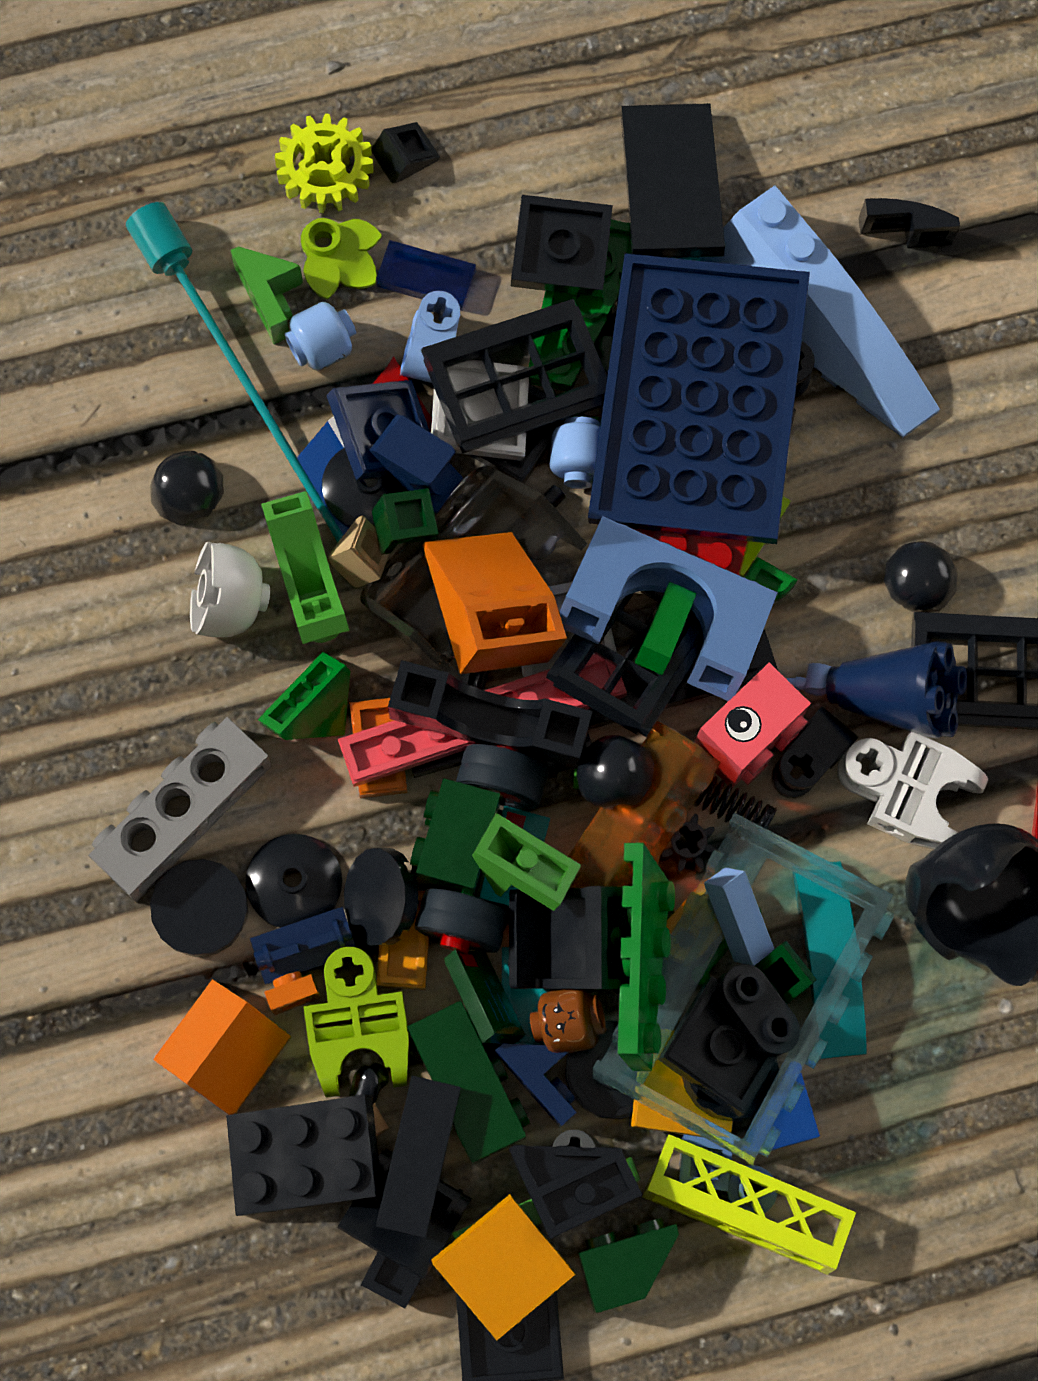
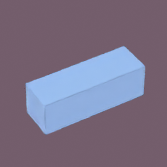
[704,867,774,966]

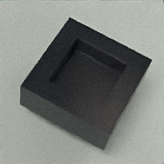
[361,1252,421,1309]

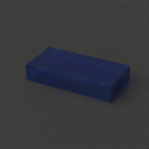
[376,240,476,311]

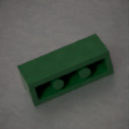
[407,1000,530,1165]

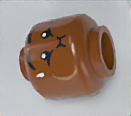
[530,989,606,1054]

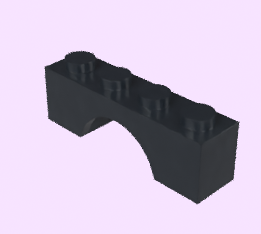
[388,660,592,769]

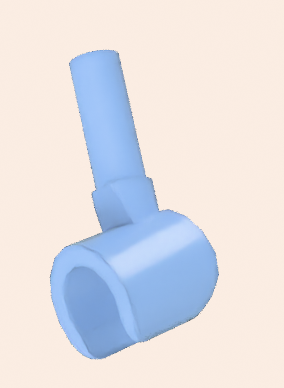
[786,663,831,696]

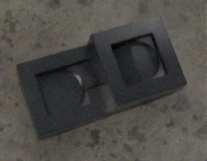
[858,198,960,248]

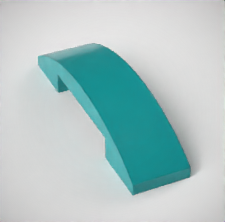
[792,861,867,1060]

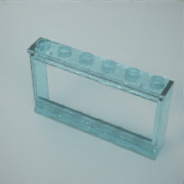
[593,813,895,1165]

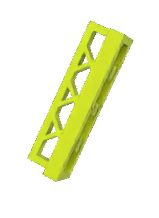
[642,1134,856,1275]

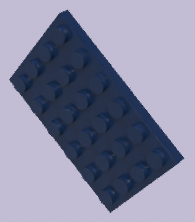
[588,254,810,544]

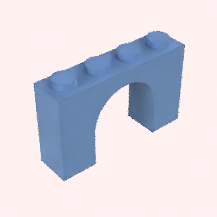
[559,516,778,701]

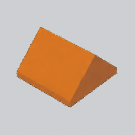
[153,979,291,1115]

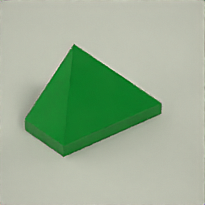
[258,652,351,740]

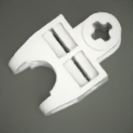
[837,732,988,850]

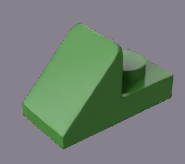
[230,246,303,344]
[472,813,581,911]

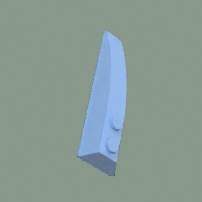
[699,185,940,438]

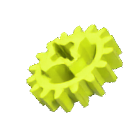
[275,114,374,213]

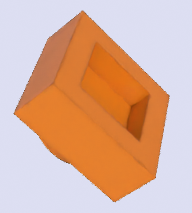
[264,971,321,1015]

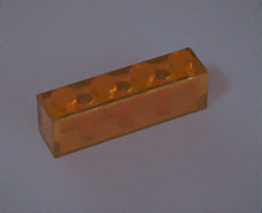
[568,721,721,888]

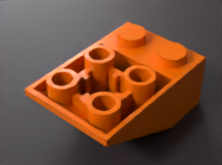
[423,532,567,674]

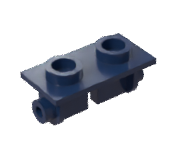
[250,907,356,985]

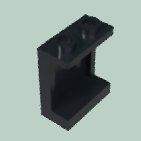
[508,886,631,989]

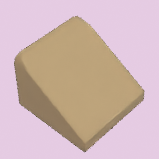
[327,515,389,588]

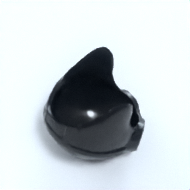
[905,823,1038,986]

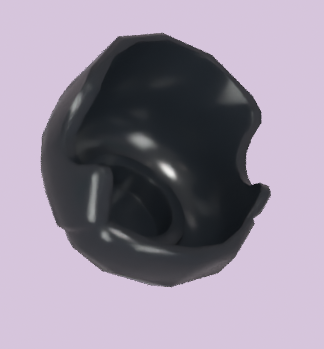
[150,451,224,525]
[884,541,958,612]
[576,735,655,810]

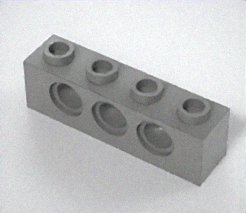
[88,717,272,902]

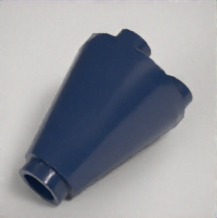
[826,641,967,738]

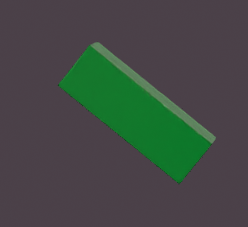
[635,582,697,675]

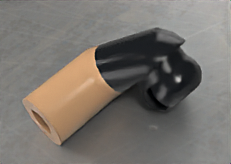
[348,1063,389,1137]

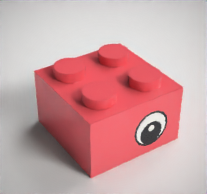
[692,662,811,788]

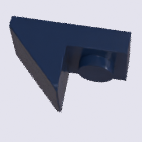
[370,415,463,513]
[494,1043,577,1128]

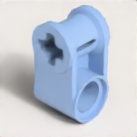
[400,291,460,383]

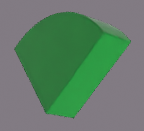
[745,557,798,602]

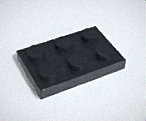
[226,1094,383,1216]

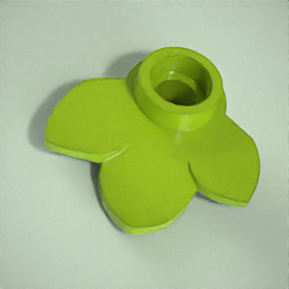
[301,218,382,300]

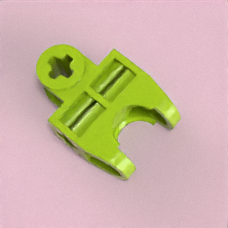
[303,947,409,1098]

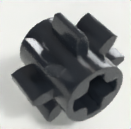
[657,813,717,875]

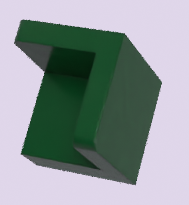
[371,488,439,555]

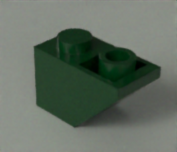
[577,1218,679,1313]

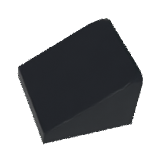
[371,122,440,183]

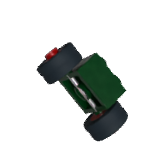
[410,744,549,954]

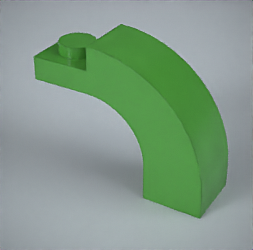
[261,491,349,644]

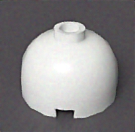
[190,542,270,637]

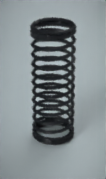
[667,760,777,841]

